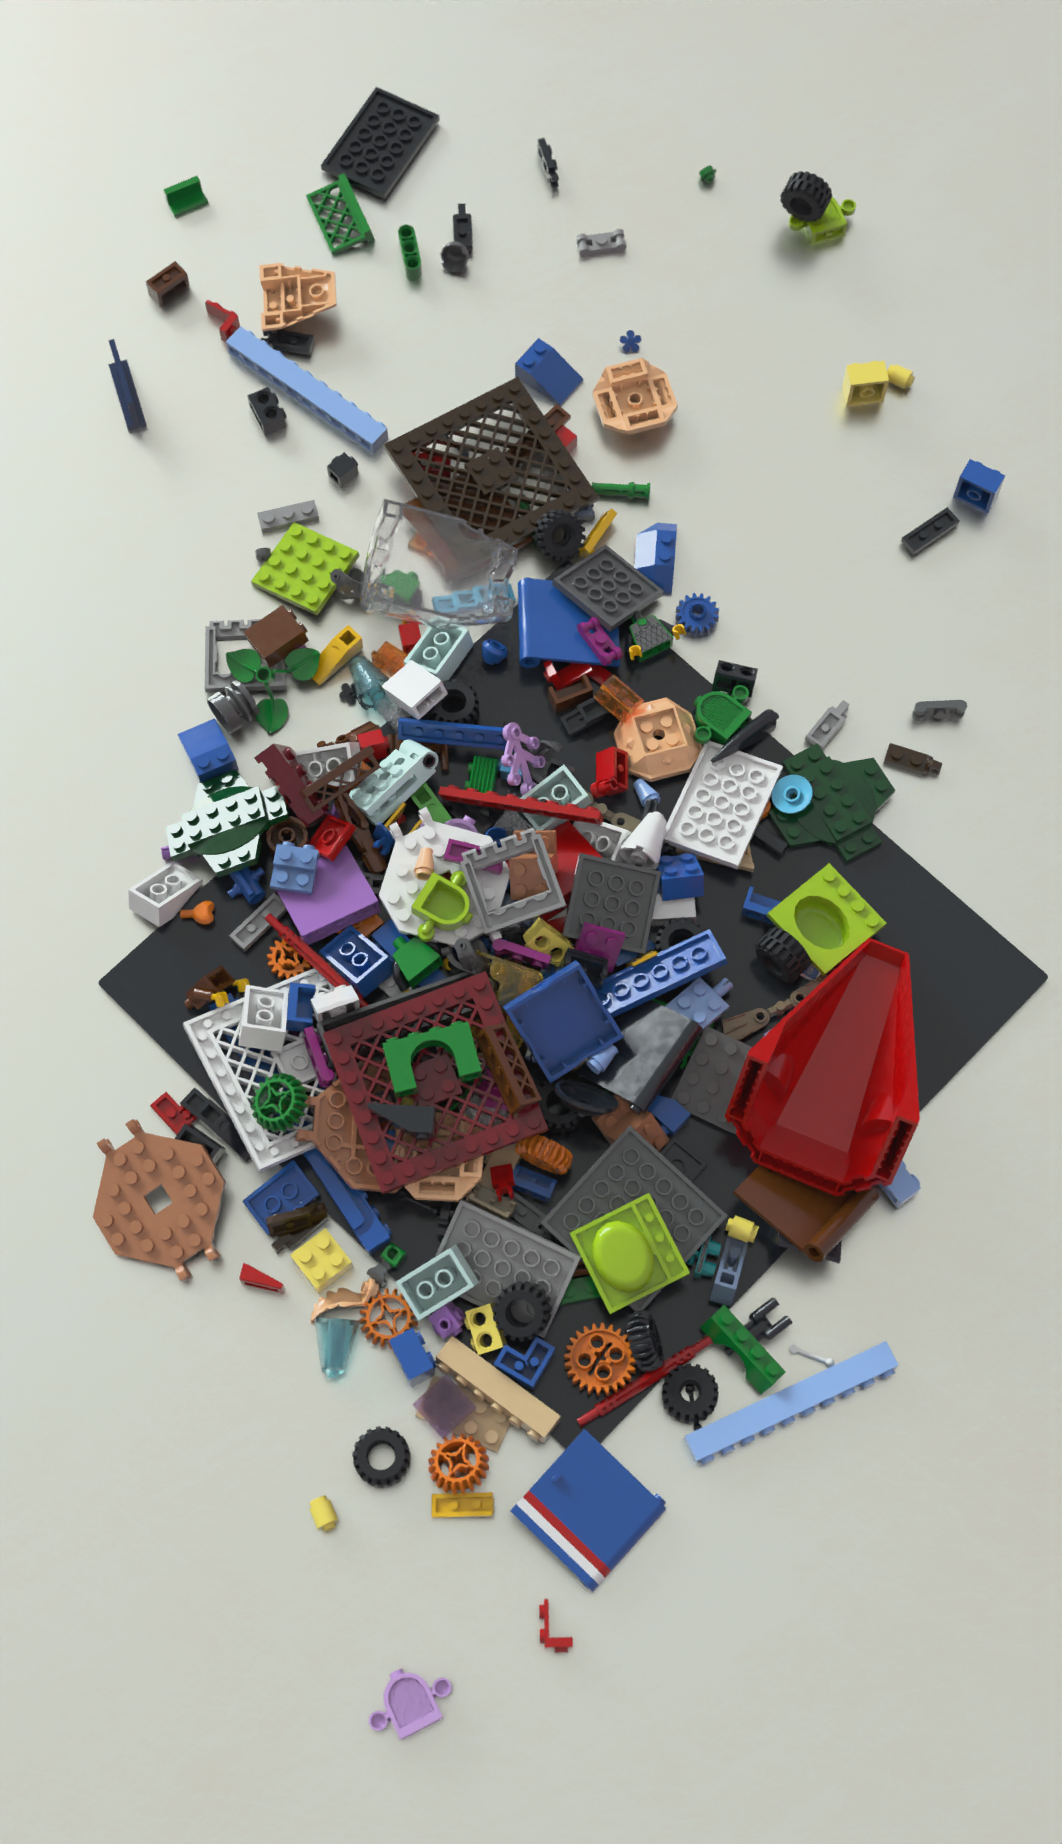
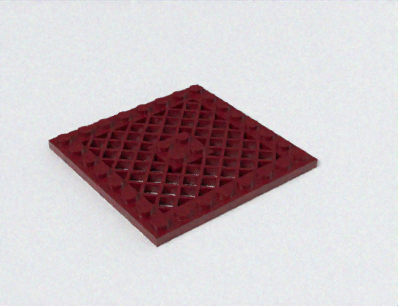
[322,971,548,1195]

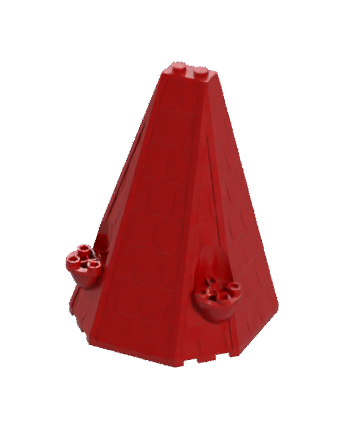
[725,938,920,1197]

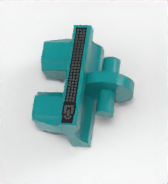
[687,1236,722,1279]

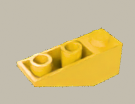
[311,625,363,686]

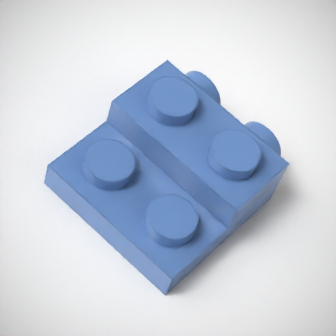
[270,842,320,895]

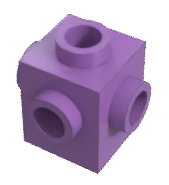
[428,1301,465,1339]

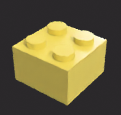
[842,361,889,406]
[290,1228,354,1295]

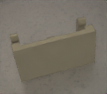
[468,1183,518,1221]

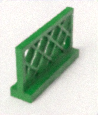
[306,173,375,255]

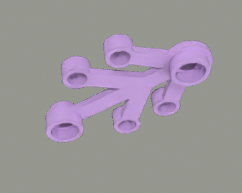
[501,722,545,796]

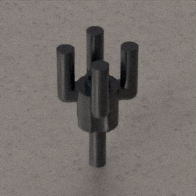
[723,1298,793,1357]

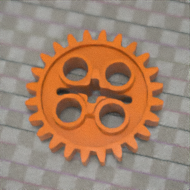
[564,1323,636,1396]

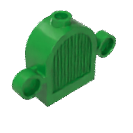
[693,685,752,745]

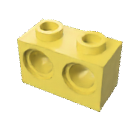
[523,917,574,967]
[464,1303,508,1355]

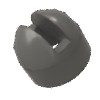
[255,548,271,564]

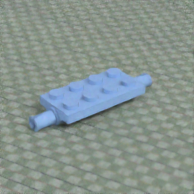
[665,977,733,1031]

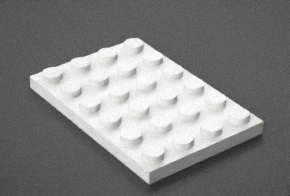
[663,741,783,869]

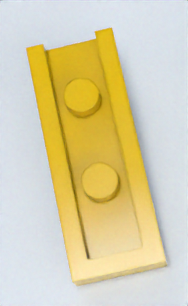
[578,508,617,558]
[431,1492,495,1518]

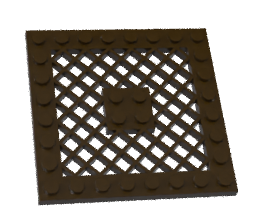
[384,377,599,571]

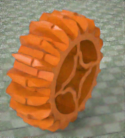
[515,1134,573,1175]
[359,1288,418,1349]
[428,1433,489,1496]

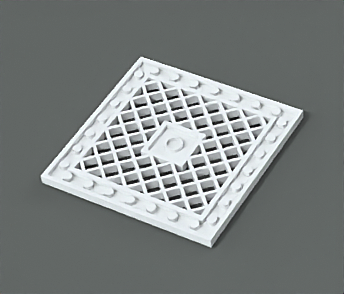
[183,963,385,1172]

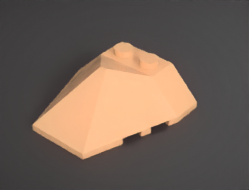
[259,263,337,331]

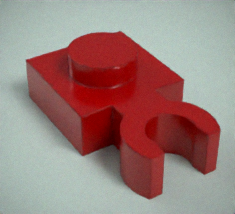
[490,1163,515,1202]

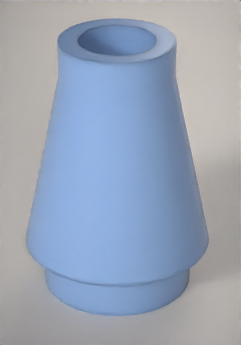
[633,779,660,807]
[586,1044,618,1074]

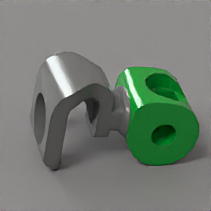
[366,1242,407,1286]

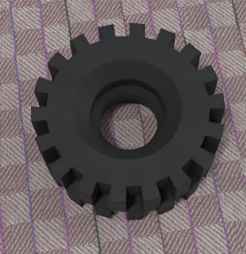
[533,509,586,562]
[662,1363,719,1424]

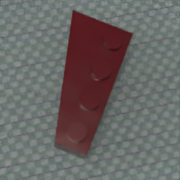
[254,743,331,828]

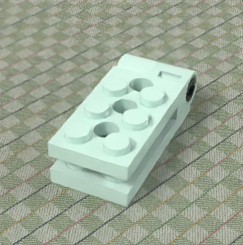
[348,739,438,826]

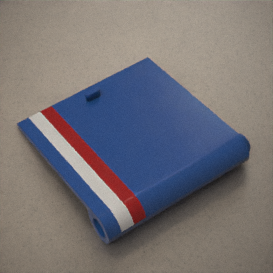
[510,1429,666,1593]

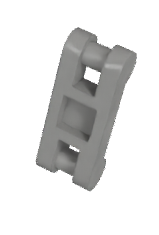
[576,229,627,256]

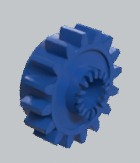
[675,593,719,636]

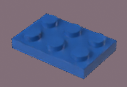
[242,1160,321,1236]

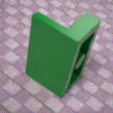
[163,176,209,217]

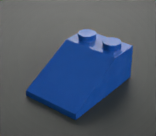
[515,338,583,406]
[177,718,239,783]
[319,925,393,998]

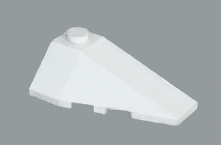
[295,742,362,786]

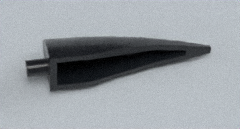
[710,709,779,763]

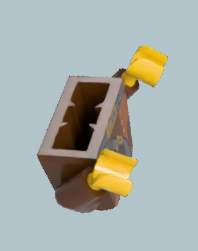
[184,965,250,1010]

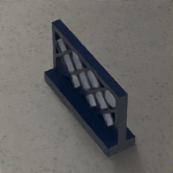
[108,339,147,431]

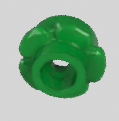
[699,165,716,183]

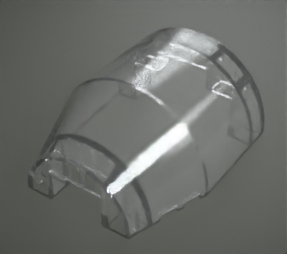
[361,499,518,630]

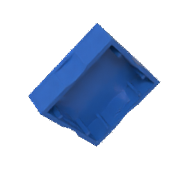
[502,960,624,1083]

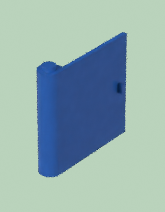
[518,577,620,668]

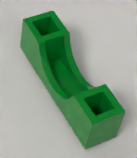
[700,1305,786,1394]

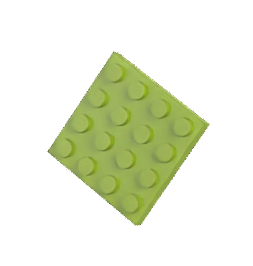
[251,522,360,616]

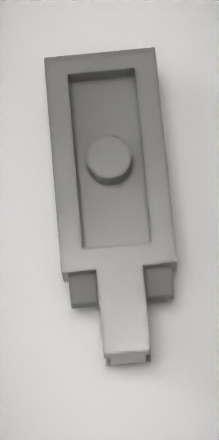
[805,700,850,749]

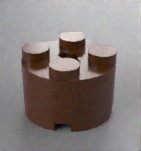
[266,816,309,858]

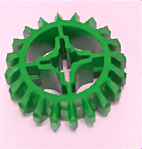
[250,1073,309,1132]

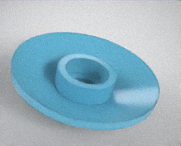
[772,775,813,814]

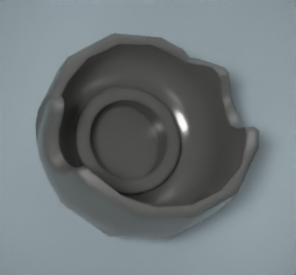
[440,241,469,273]

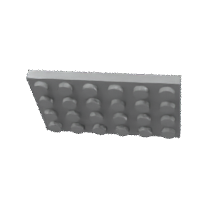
[435,1199,581,1338]

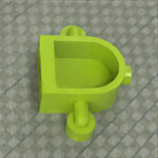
[788,197,856,245]
[411,871,474,942]

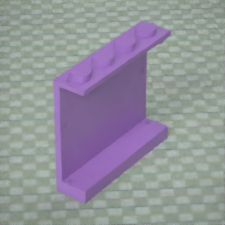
[274,845,381,945]

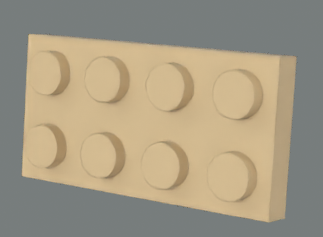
[415,1374,511,1453]

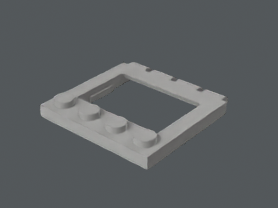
[205,619,286,693]
[460,828,566,935]

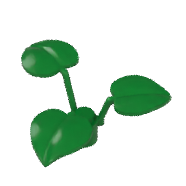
[226,648,320,733]

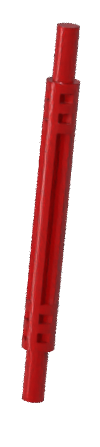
[265,913,369,1008]
[576,1336,713,1427]

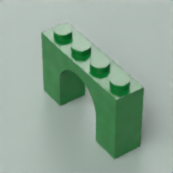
[382,1021,482,1099]

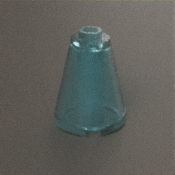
[349,656,391,710]
[315,1317,360,1378]

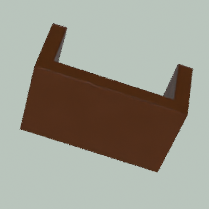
[146,261,190,306]
[548,673,593,715]

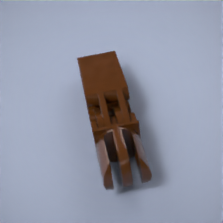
[334,793,387,874]

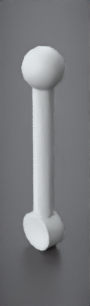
[789,1345,835,1367]

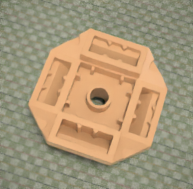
[592,358,678,435]
[613,697,703,782]
[394,1112,484,1202]

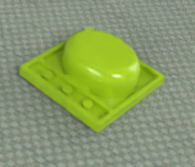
[767,863,887,977]
[569,1193,690,1314]

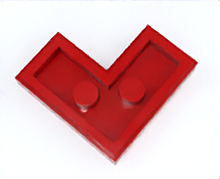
[150,1092,198,1136]

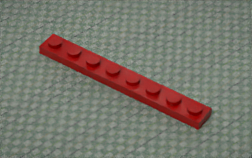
[439,785,604,825]

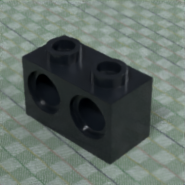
[247,387,287,435]
[712,660,758,698]

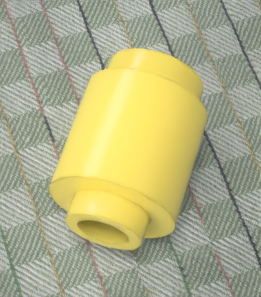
[887,364,915,389]
[725,1215,759,1243]
[309,1495,339,1532]

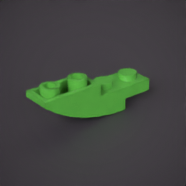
[410,782,452,824]

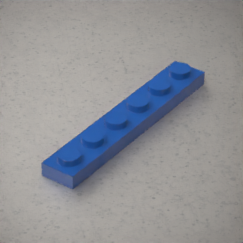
[398,718,521,751]

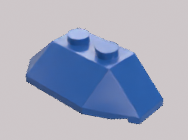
[634,523,677,595]

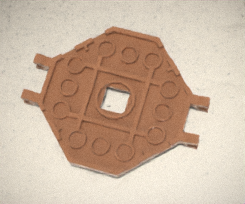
[295,1061,460,1193]
[93,1119,226,1281]

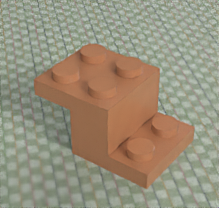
[509,830,558,900]
[591,1094,670,1152]

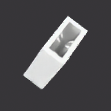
[382,660,448,720]

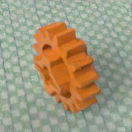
[267,939,311,980]

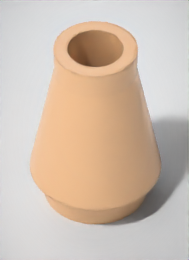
[414,847,435,881]

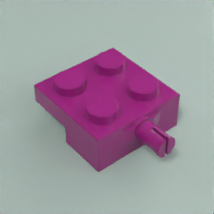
[574,922,625,973]

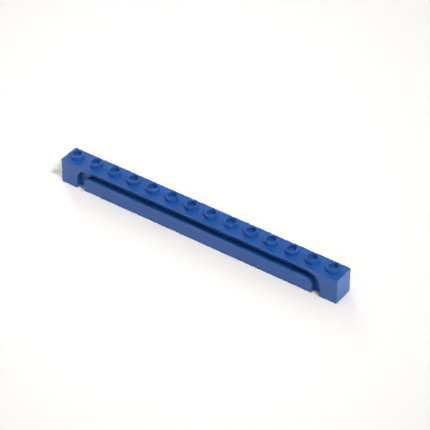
[208,993,392,1256]

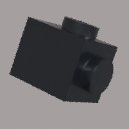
[327,452,359,488]

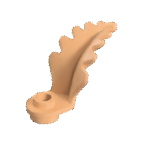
[310,1278,379,1323]

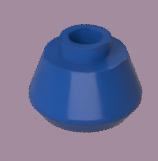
[482,639,508,665]

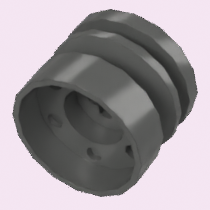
[206,679,260,734]

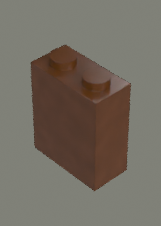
[244,605,309,668]

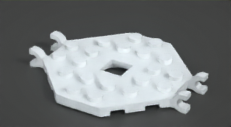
[379,807,510,948]

